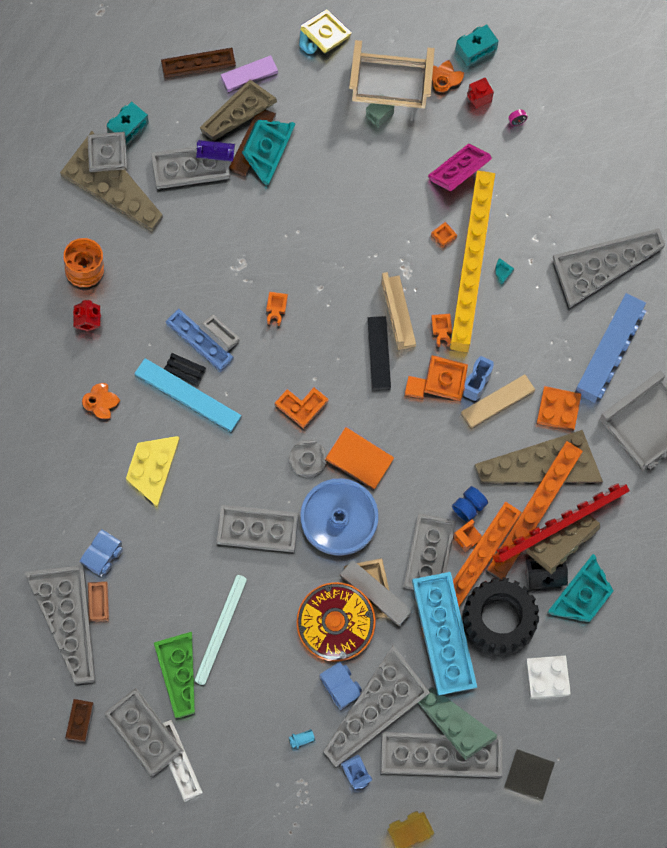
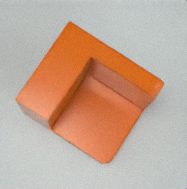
[453,519,482,553]

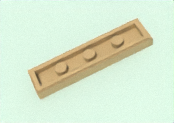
[461,374,535,429]

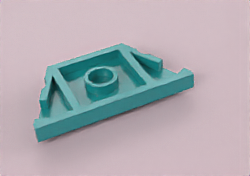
[242,120,296,185]
[547,554,614,623]

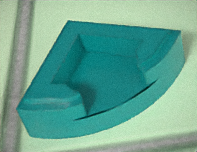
[495,258,514,284]

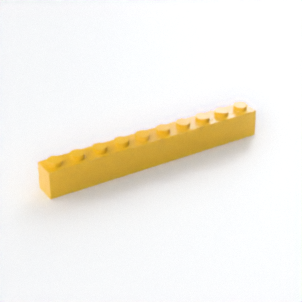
[450,170,495,352]

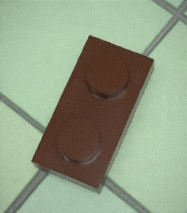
[65,699,94,743]

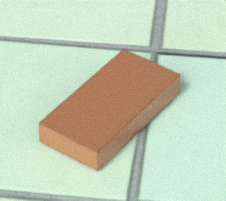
[88,581,109,622]

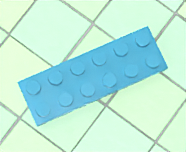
[412,572,477,696]

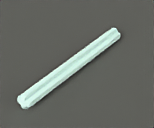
[194,575,247,685]

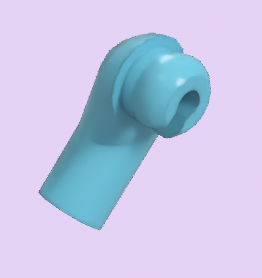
[299,31,317,54]

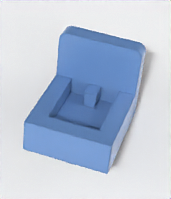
[341,755,372,789]

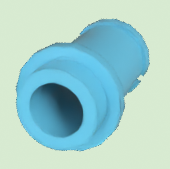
[288,729,315,749]

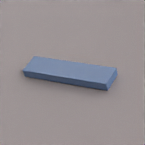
[166,309,234,372]

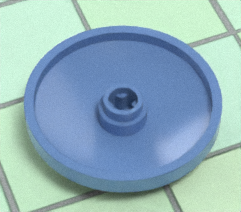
[300,479,378,556]

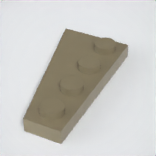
[200,80,277,141]
[527,514,600,574]

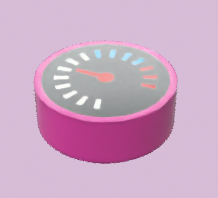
[508,109,528,126]

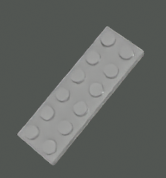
[381,732,502,778]

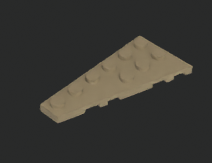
[60,131,163,232]
[474,430,603,484]

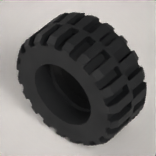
[462,578,539,657]

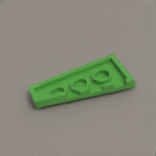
[154,632,195,719]

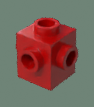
[73,300,101,332]

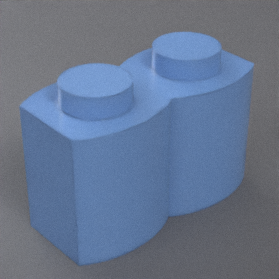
[463,356,494,401]
[80,529,123,577]
[319,662,362,710]

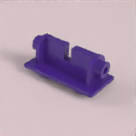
[196,140,235,161]

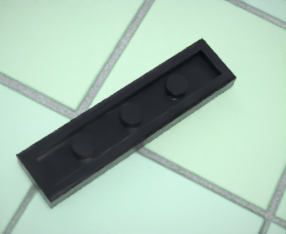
[367,316,391,390]

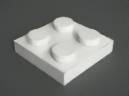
[526,655,571,699]

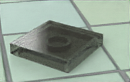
[504,749,555,801]

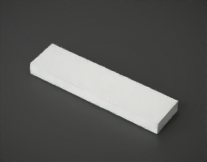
[163,720,203,802]

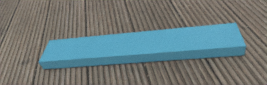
[135,358,242,432]

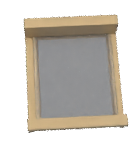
[349,40,435,109]

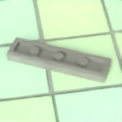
[340,560,412,626]

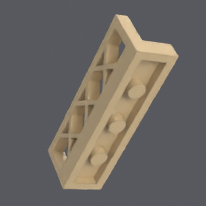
[381,272,416,350]

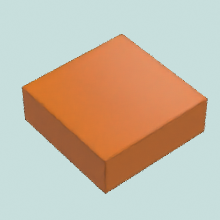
[431,222,457,248]
[404,376,426,399]

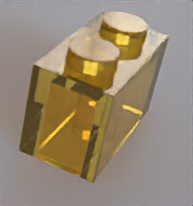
[387,811,435,848]

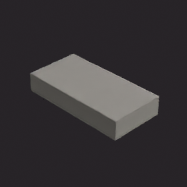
[199,315,240,352]

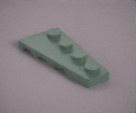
[418,687,497,760]

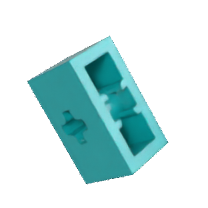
[455,24,499,66]
[106,101,149,145]

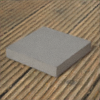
[88,132,127,172]

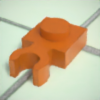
[266,292,288,326]
[431,314,452,347]

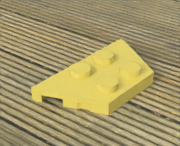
[126,436,180,507]

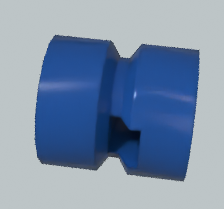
[452,486,488,523]

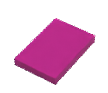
[428,144,492,191]

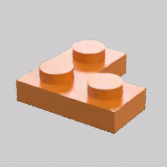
[275,387,329,429]

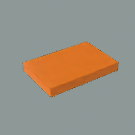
[325,427,394,490]

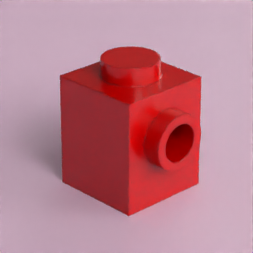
[467,77,494,109]

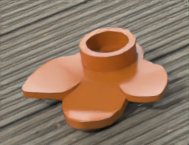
[432,60,464,92]
[82,383,120,419]

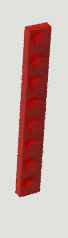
[492,483,630,563]

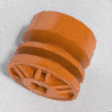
[63,238,104,287]

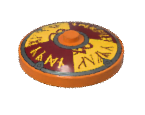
[297,582,376,662]

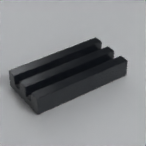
[164,353,206,386]

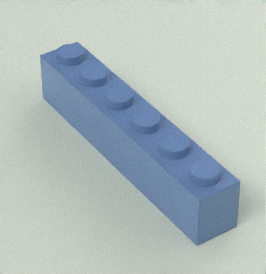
[575,293,647,403]

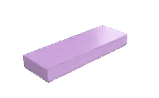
[221,55,278,92]

